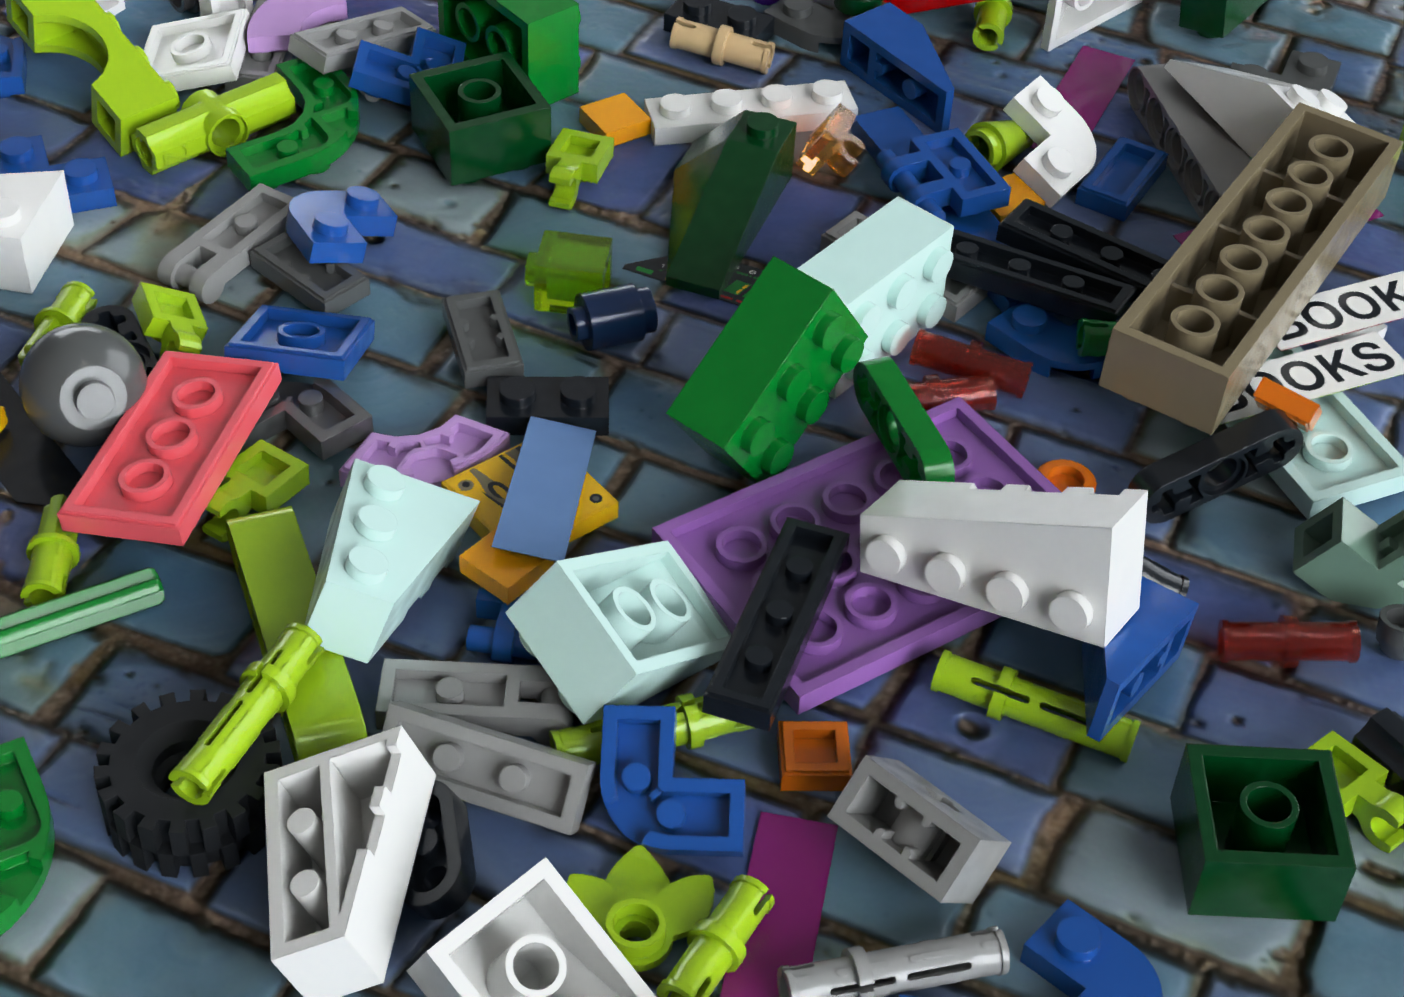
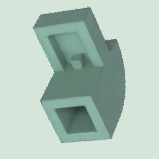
[1293,497,1404,609]

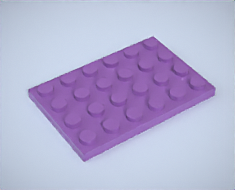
[651,396,1062,715]

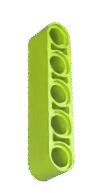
[226,505,368,762]

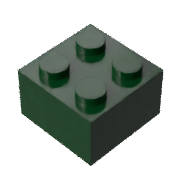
[409,51,551,186]
[1170,743,1357,922]

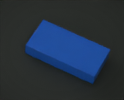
[1075,136,1169,222]

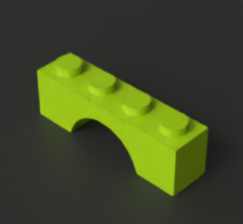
[6,0,180,157]

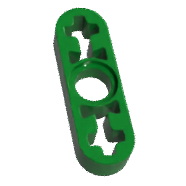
[853,356,955,482]

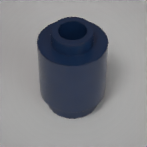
[567,283,658,351]

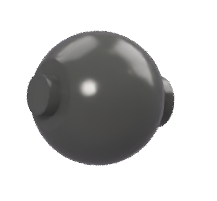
[19,323,147,448]

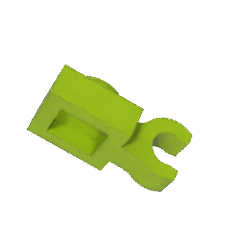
[546,128,614,210]
[132,281,208,359]
[202,439,310,543]
[1307,730,1404,853]

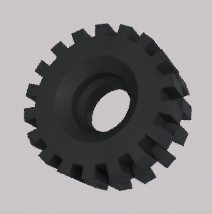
[93,689,283,878]

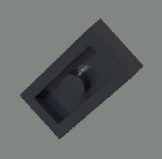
[663,0,775,42]
[486,375,609,436]

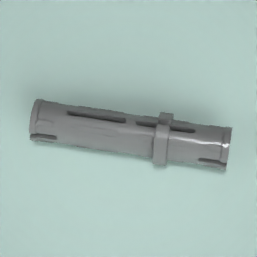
[777,925,1010,997]

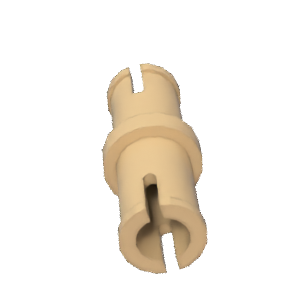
[669,16,775,75]

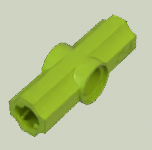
[131,72,296,175]

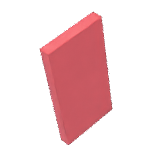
[57,351,282,546]

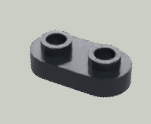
[404,780,476,920]

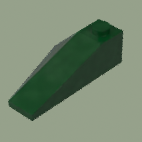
[666,110,797,300]

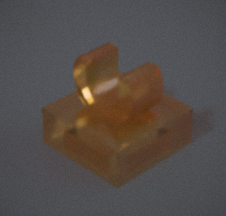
[796,103,866,178]

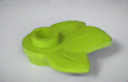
[567,845,715,972]

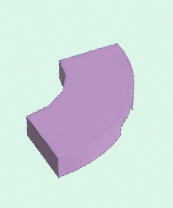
[247,0,348,54]
[339,414,510,487]

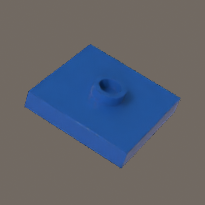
[224,304,375,381]

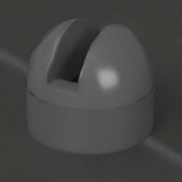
[1376,604,1404,661]

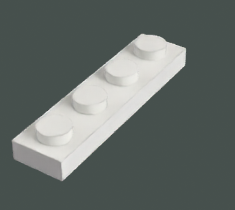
[644,79,859,146]

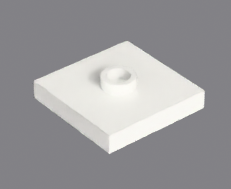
[144,8,251,92]

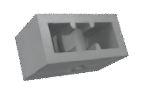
[827,755,1012,904]

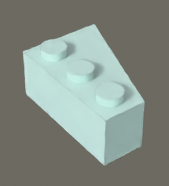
[305,458,480,663]

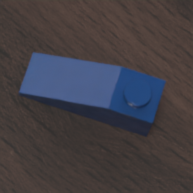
[840,2,954,133]
[1082,576,1199,742]

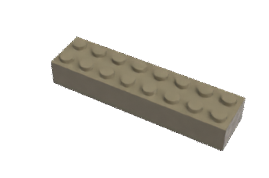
[1098,102,1404,435]

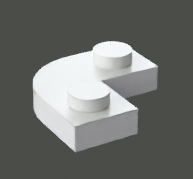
[1003,75,1097,208]

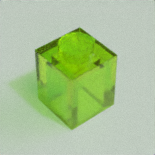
[525,230,613,314]

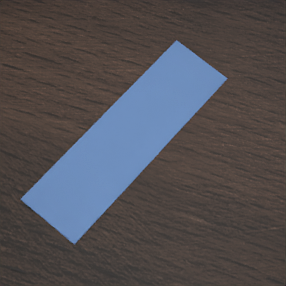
[491,416,596,561]

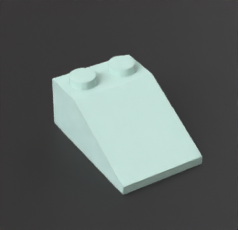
[505,540,732,725]

